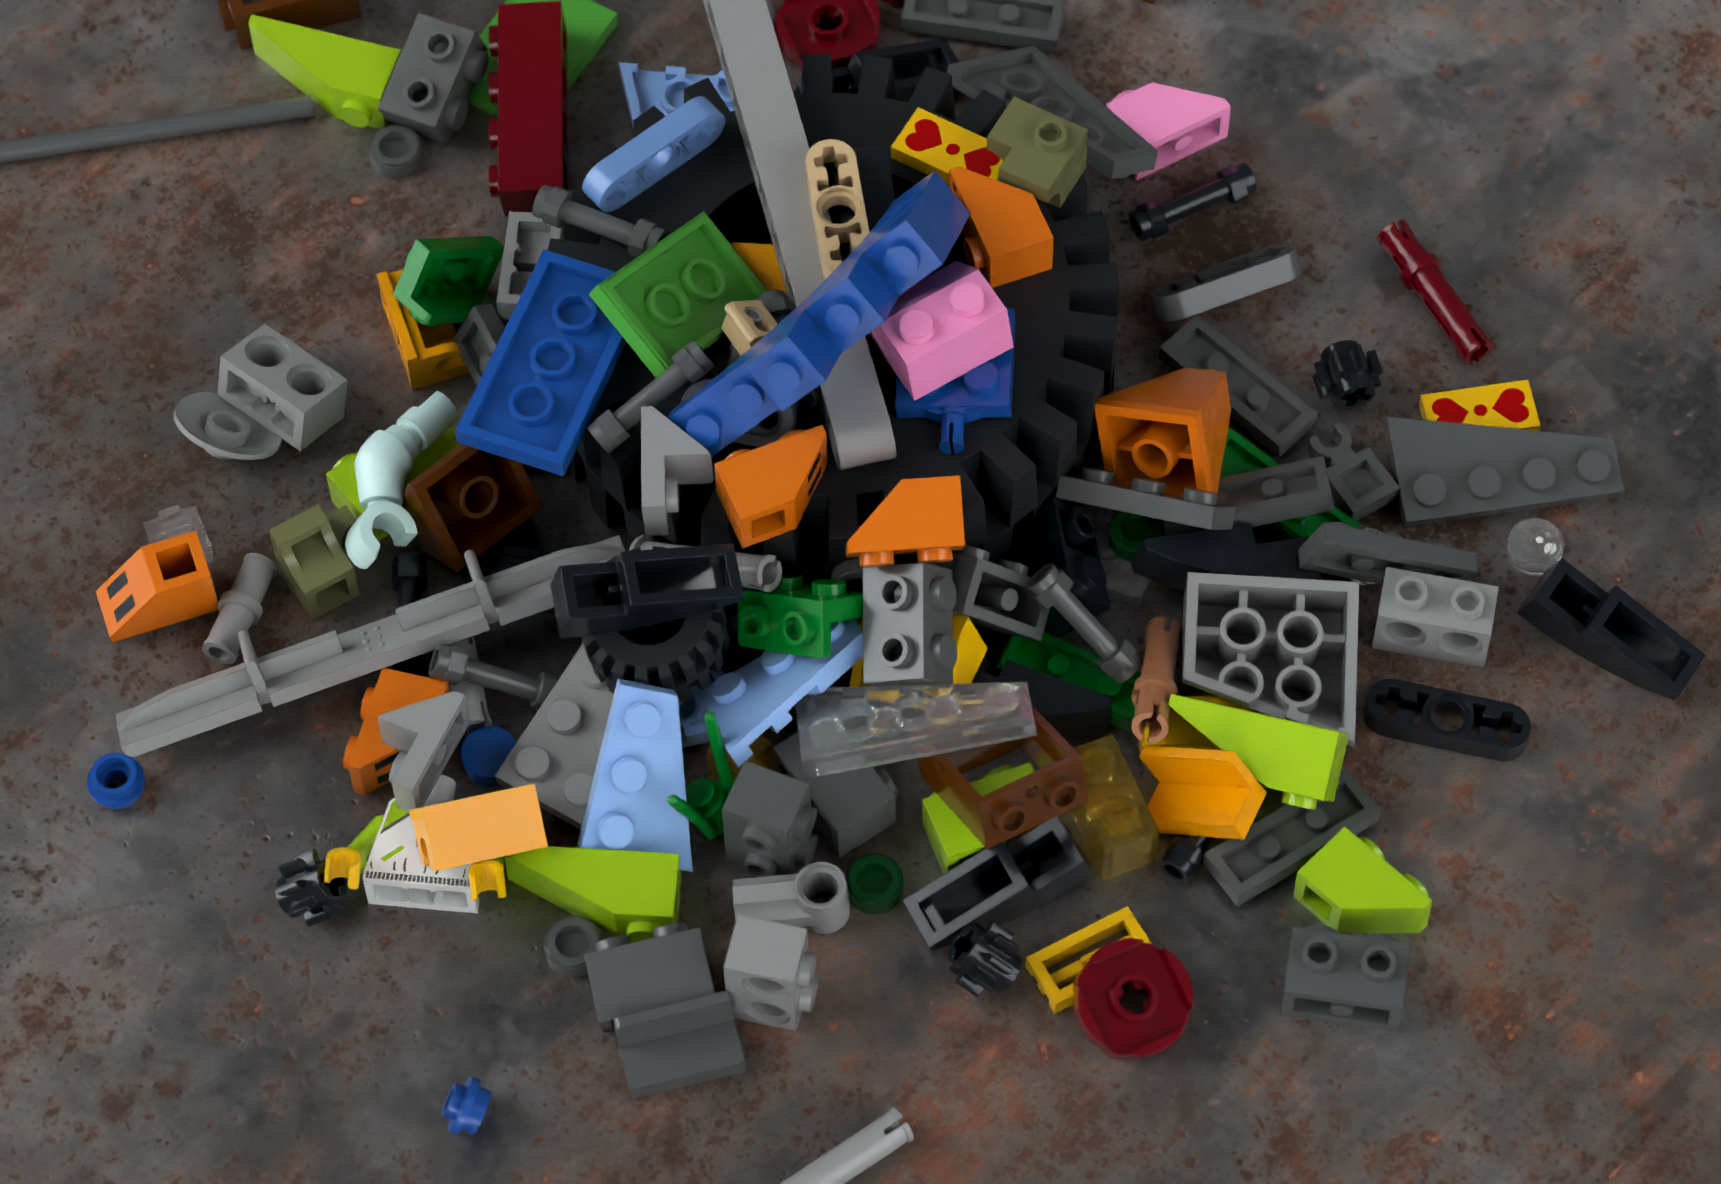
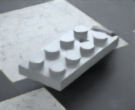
[495,617,693,830]

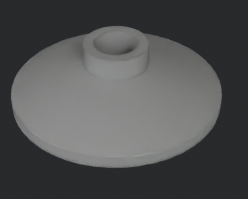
[174,392,282,460]

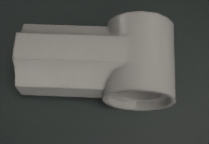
[732,862,851,934]

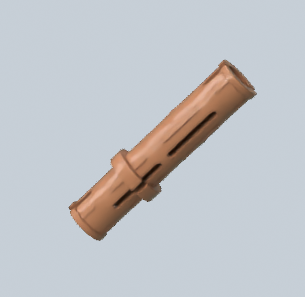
[1131,616,1182,743]

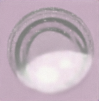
[1506,518,1564,577]

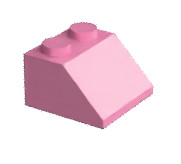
[869,261,1014,401]

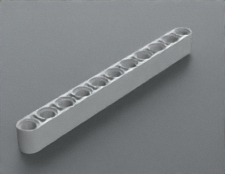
[703,0,896,470]

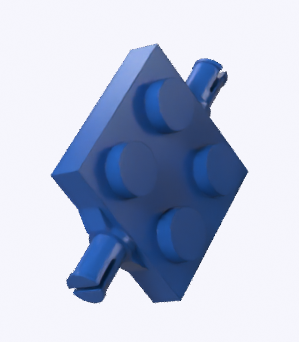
[895,308,1016,454]

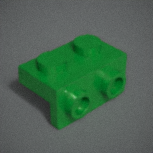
[393,236,504,327]
[738,573,863,659]

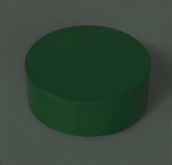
[1108,511,1165,562]
[845,853,904,915]

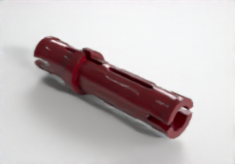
[1377,219,1494,365]

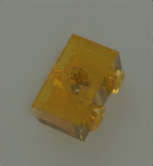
[1070,734,1159,881]

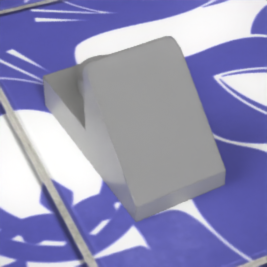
[641,406,714,536]
[377,691,470,812]

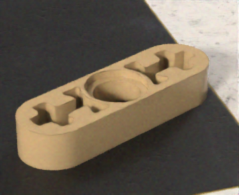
[805,139,869,280]

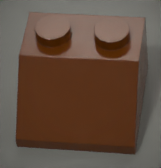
[402,444,543,572]

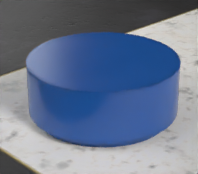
[460,726,516,786]

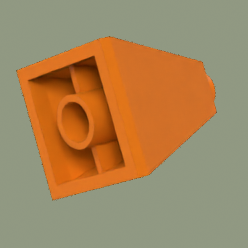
[1094,367,1231,496]

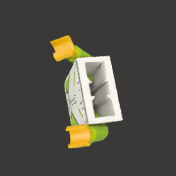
[324,775,506,913]

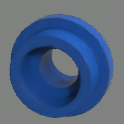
[87,753,146,809]
[441,1076,492,1135]

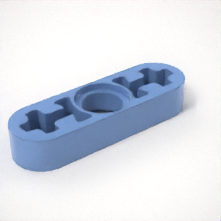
[582,96,726,212]

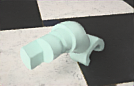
[345,391,458,569]

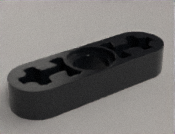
[1364,679,1531,762]

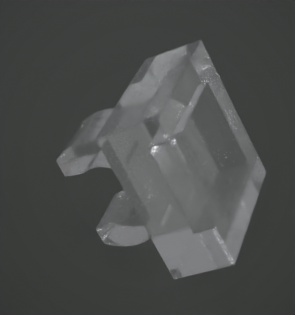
[143,504,215,564]

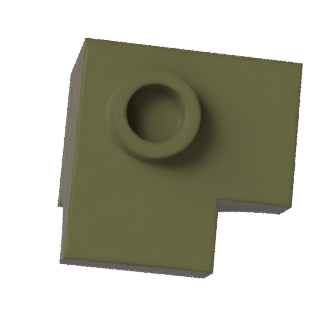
[987,97,1088,208]
[269,504,360,621]

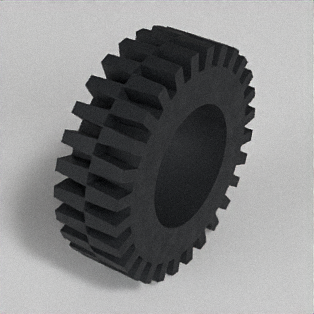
[548,53,1119,585]

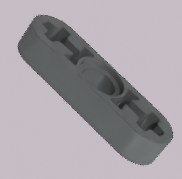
[1149,243,1302,322]

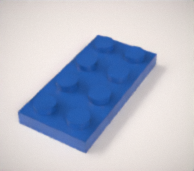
[455,249,627,477]

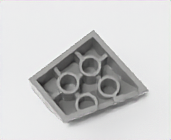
[1181,572,1359,747]

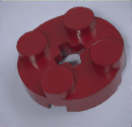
[775,0,880,72]
[1073,938,1194,1059]

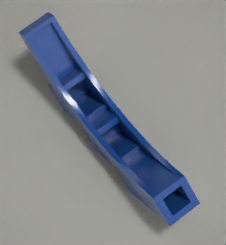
[667,171,971,457]

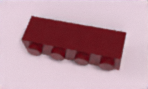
[489,1,568,217]

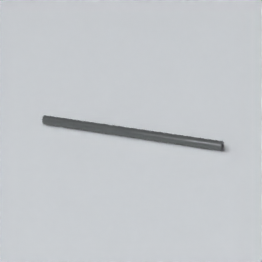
[0,95,314,163]

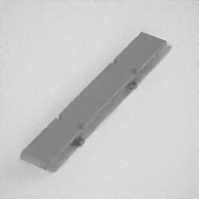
[115,535,625,757]

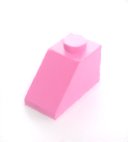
[1106,82,1231,180]

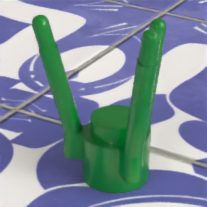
[667,712,735,839]

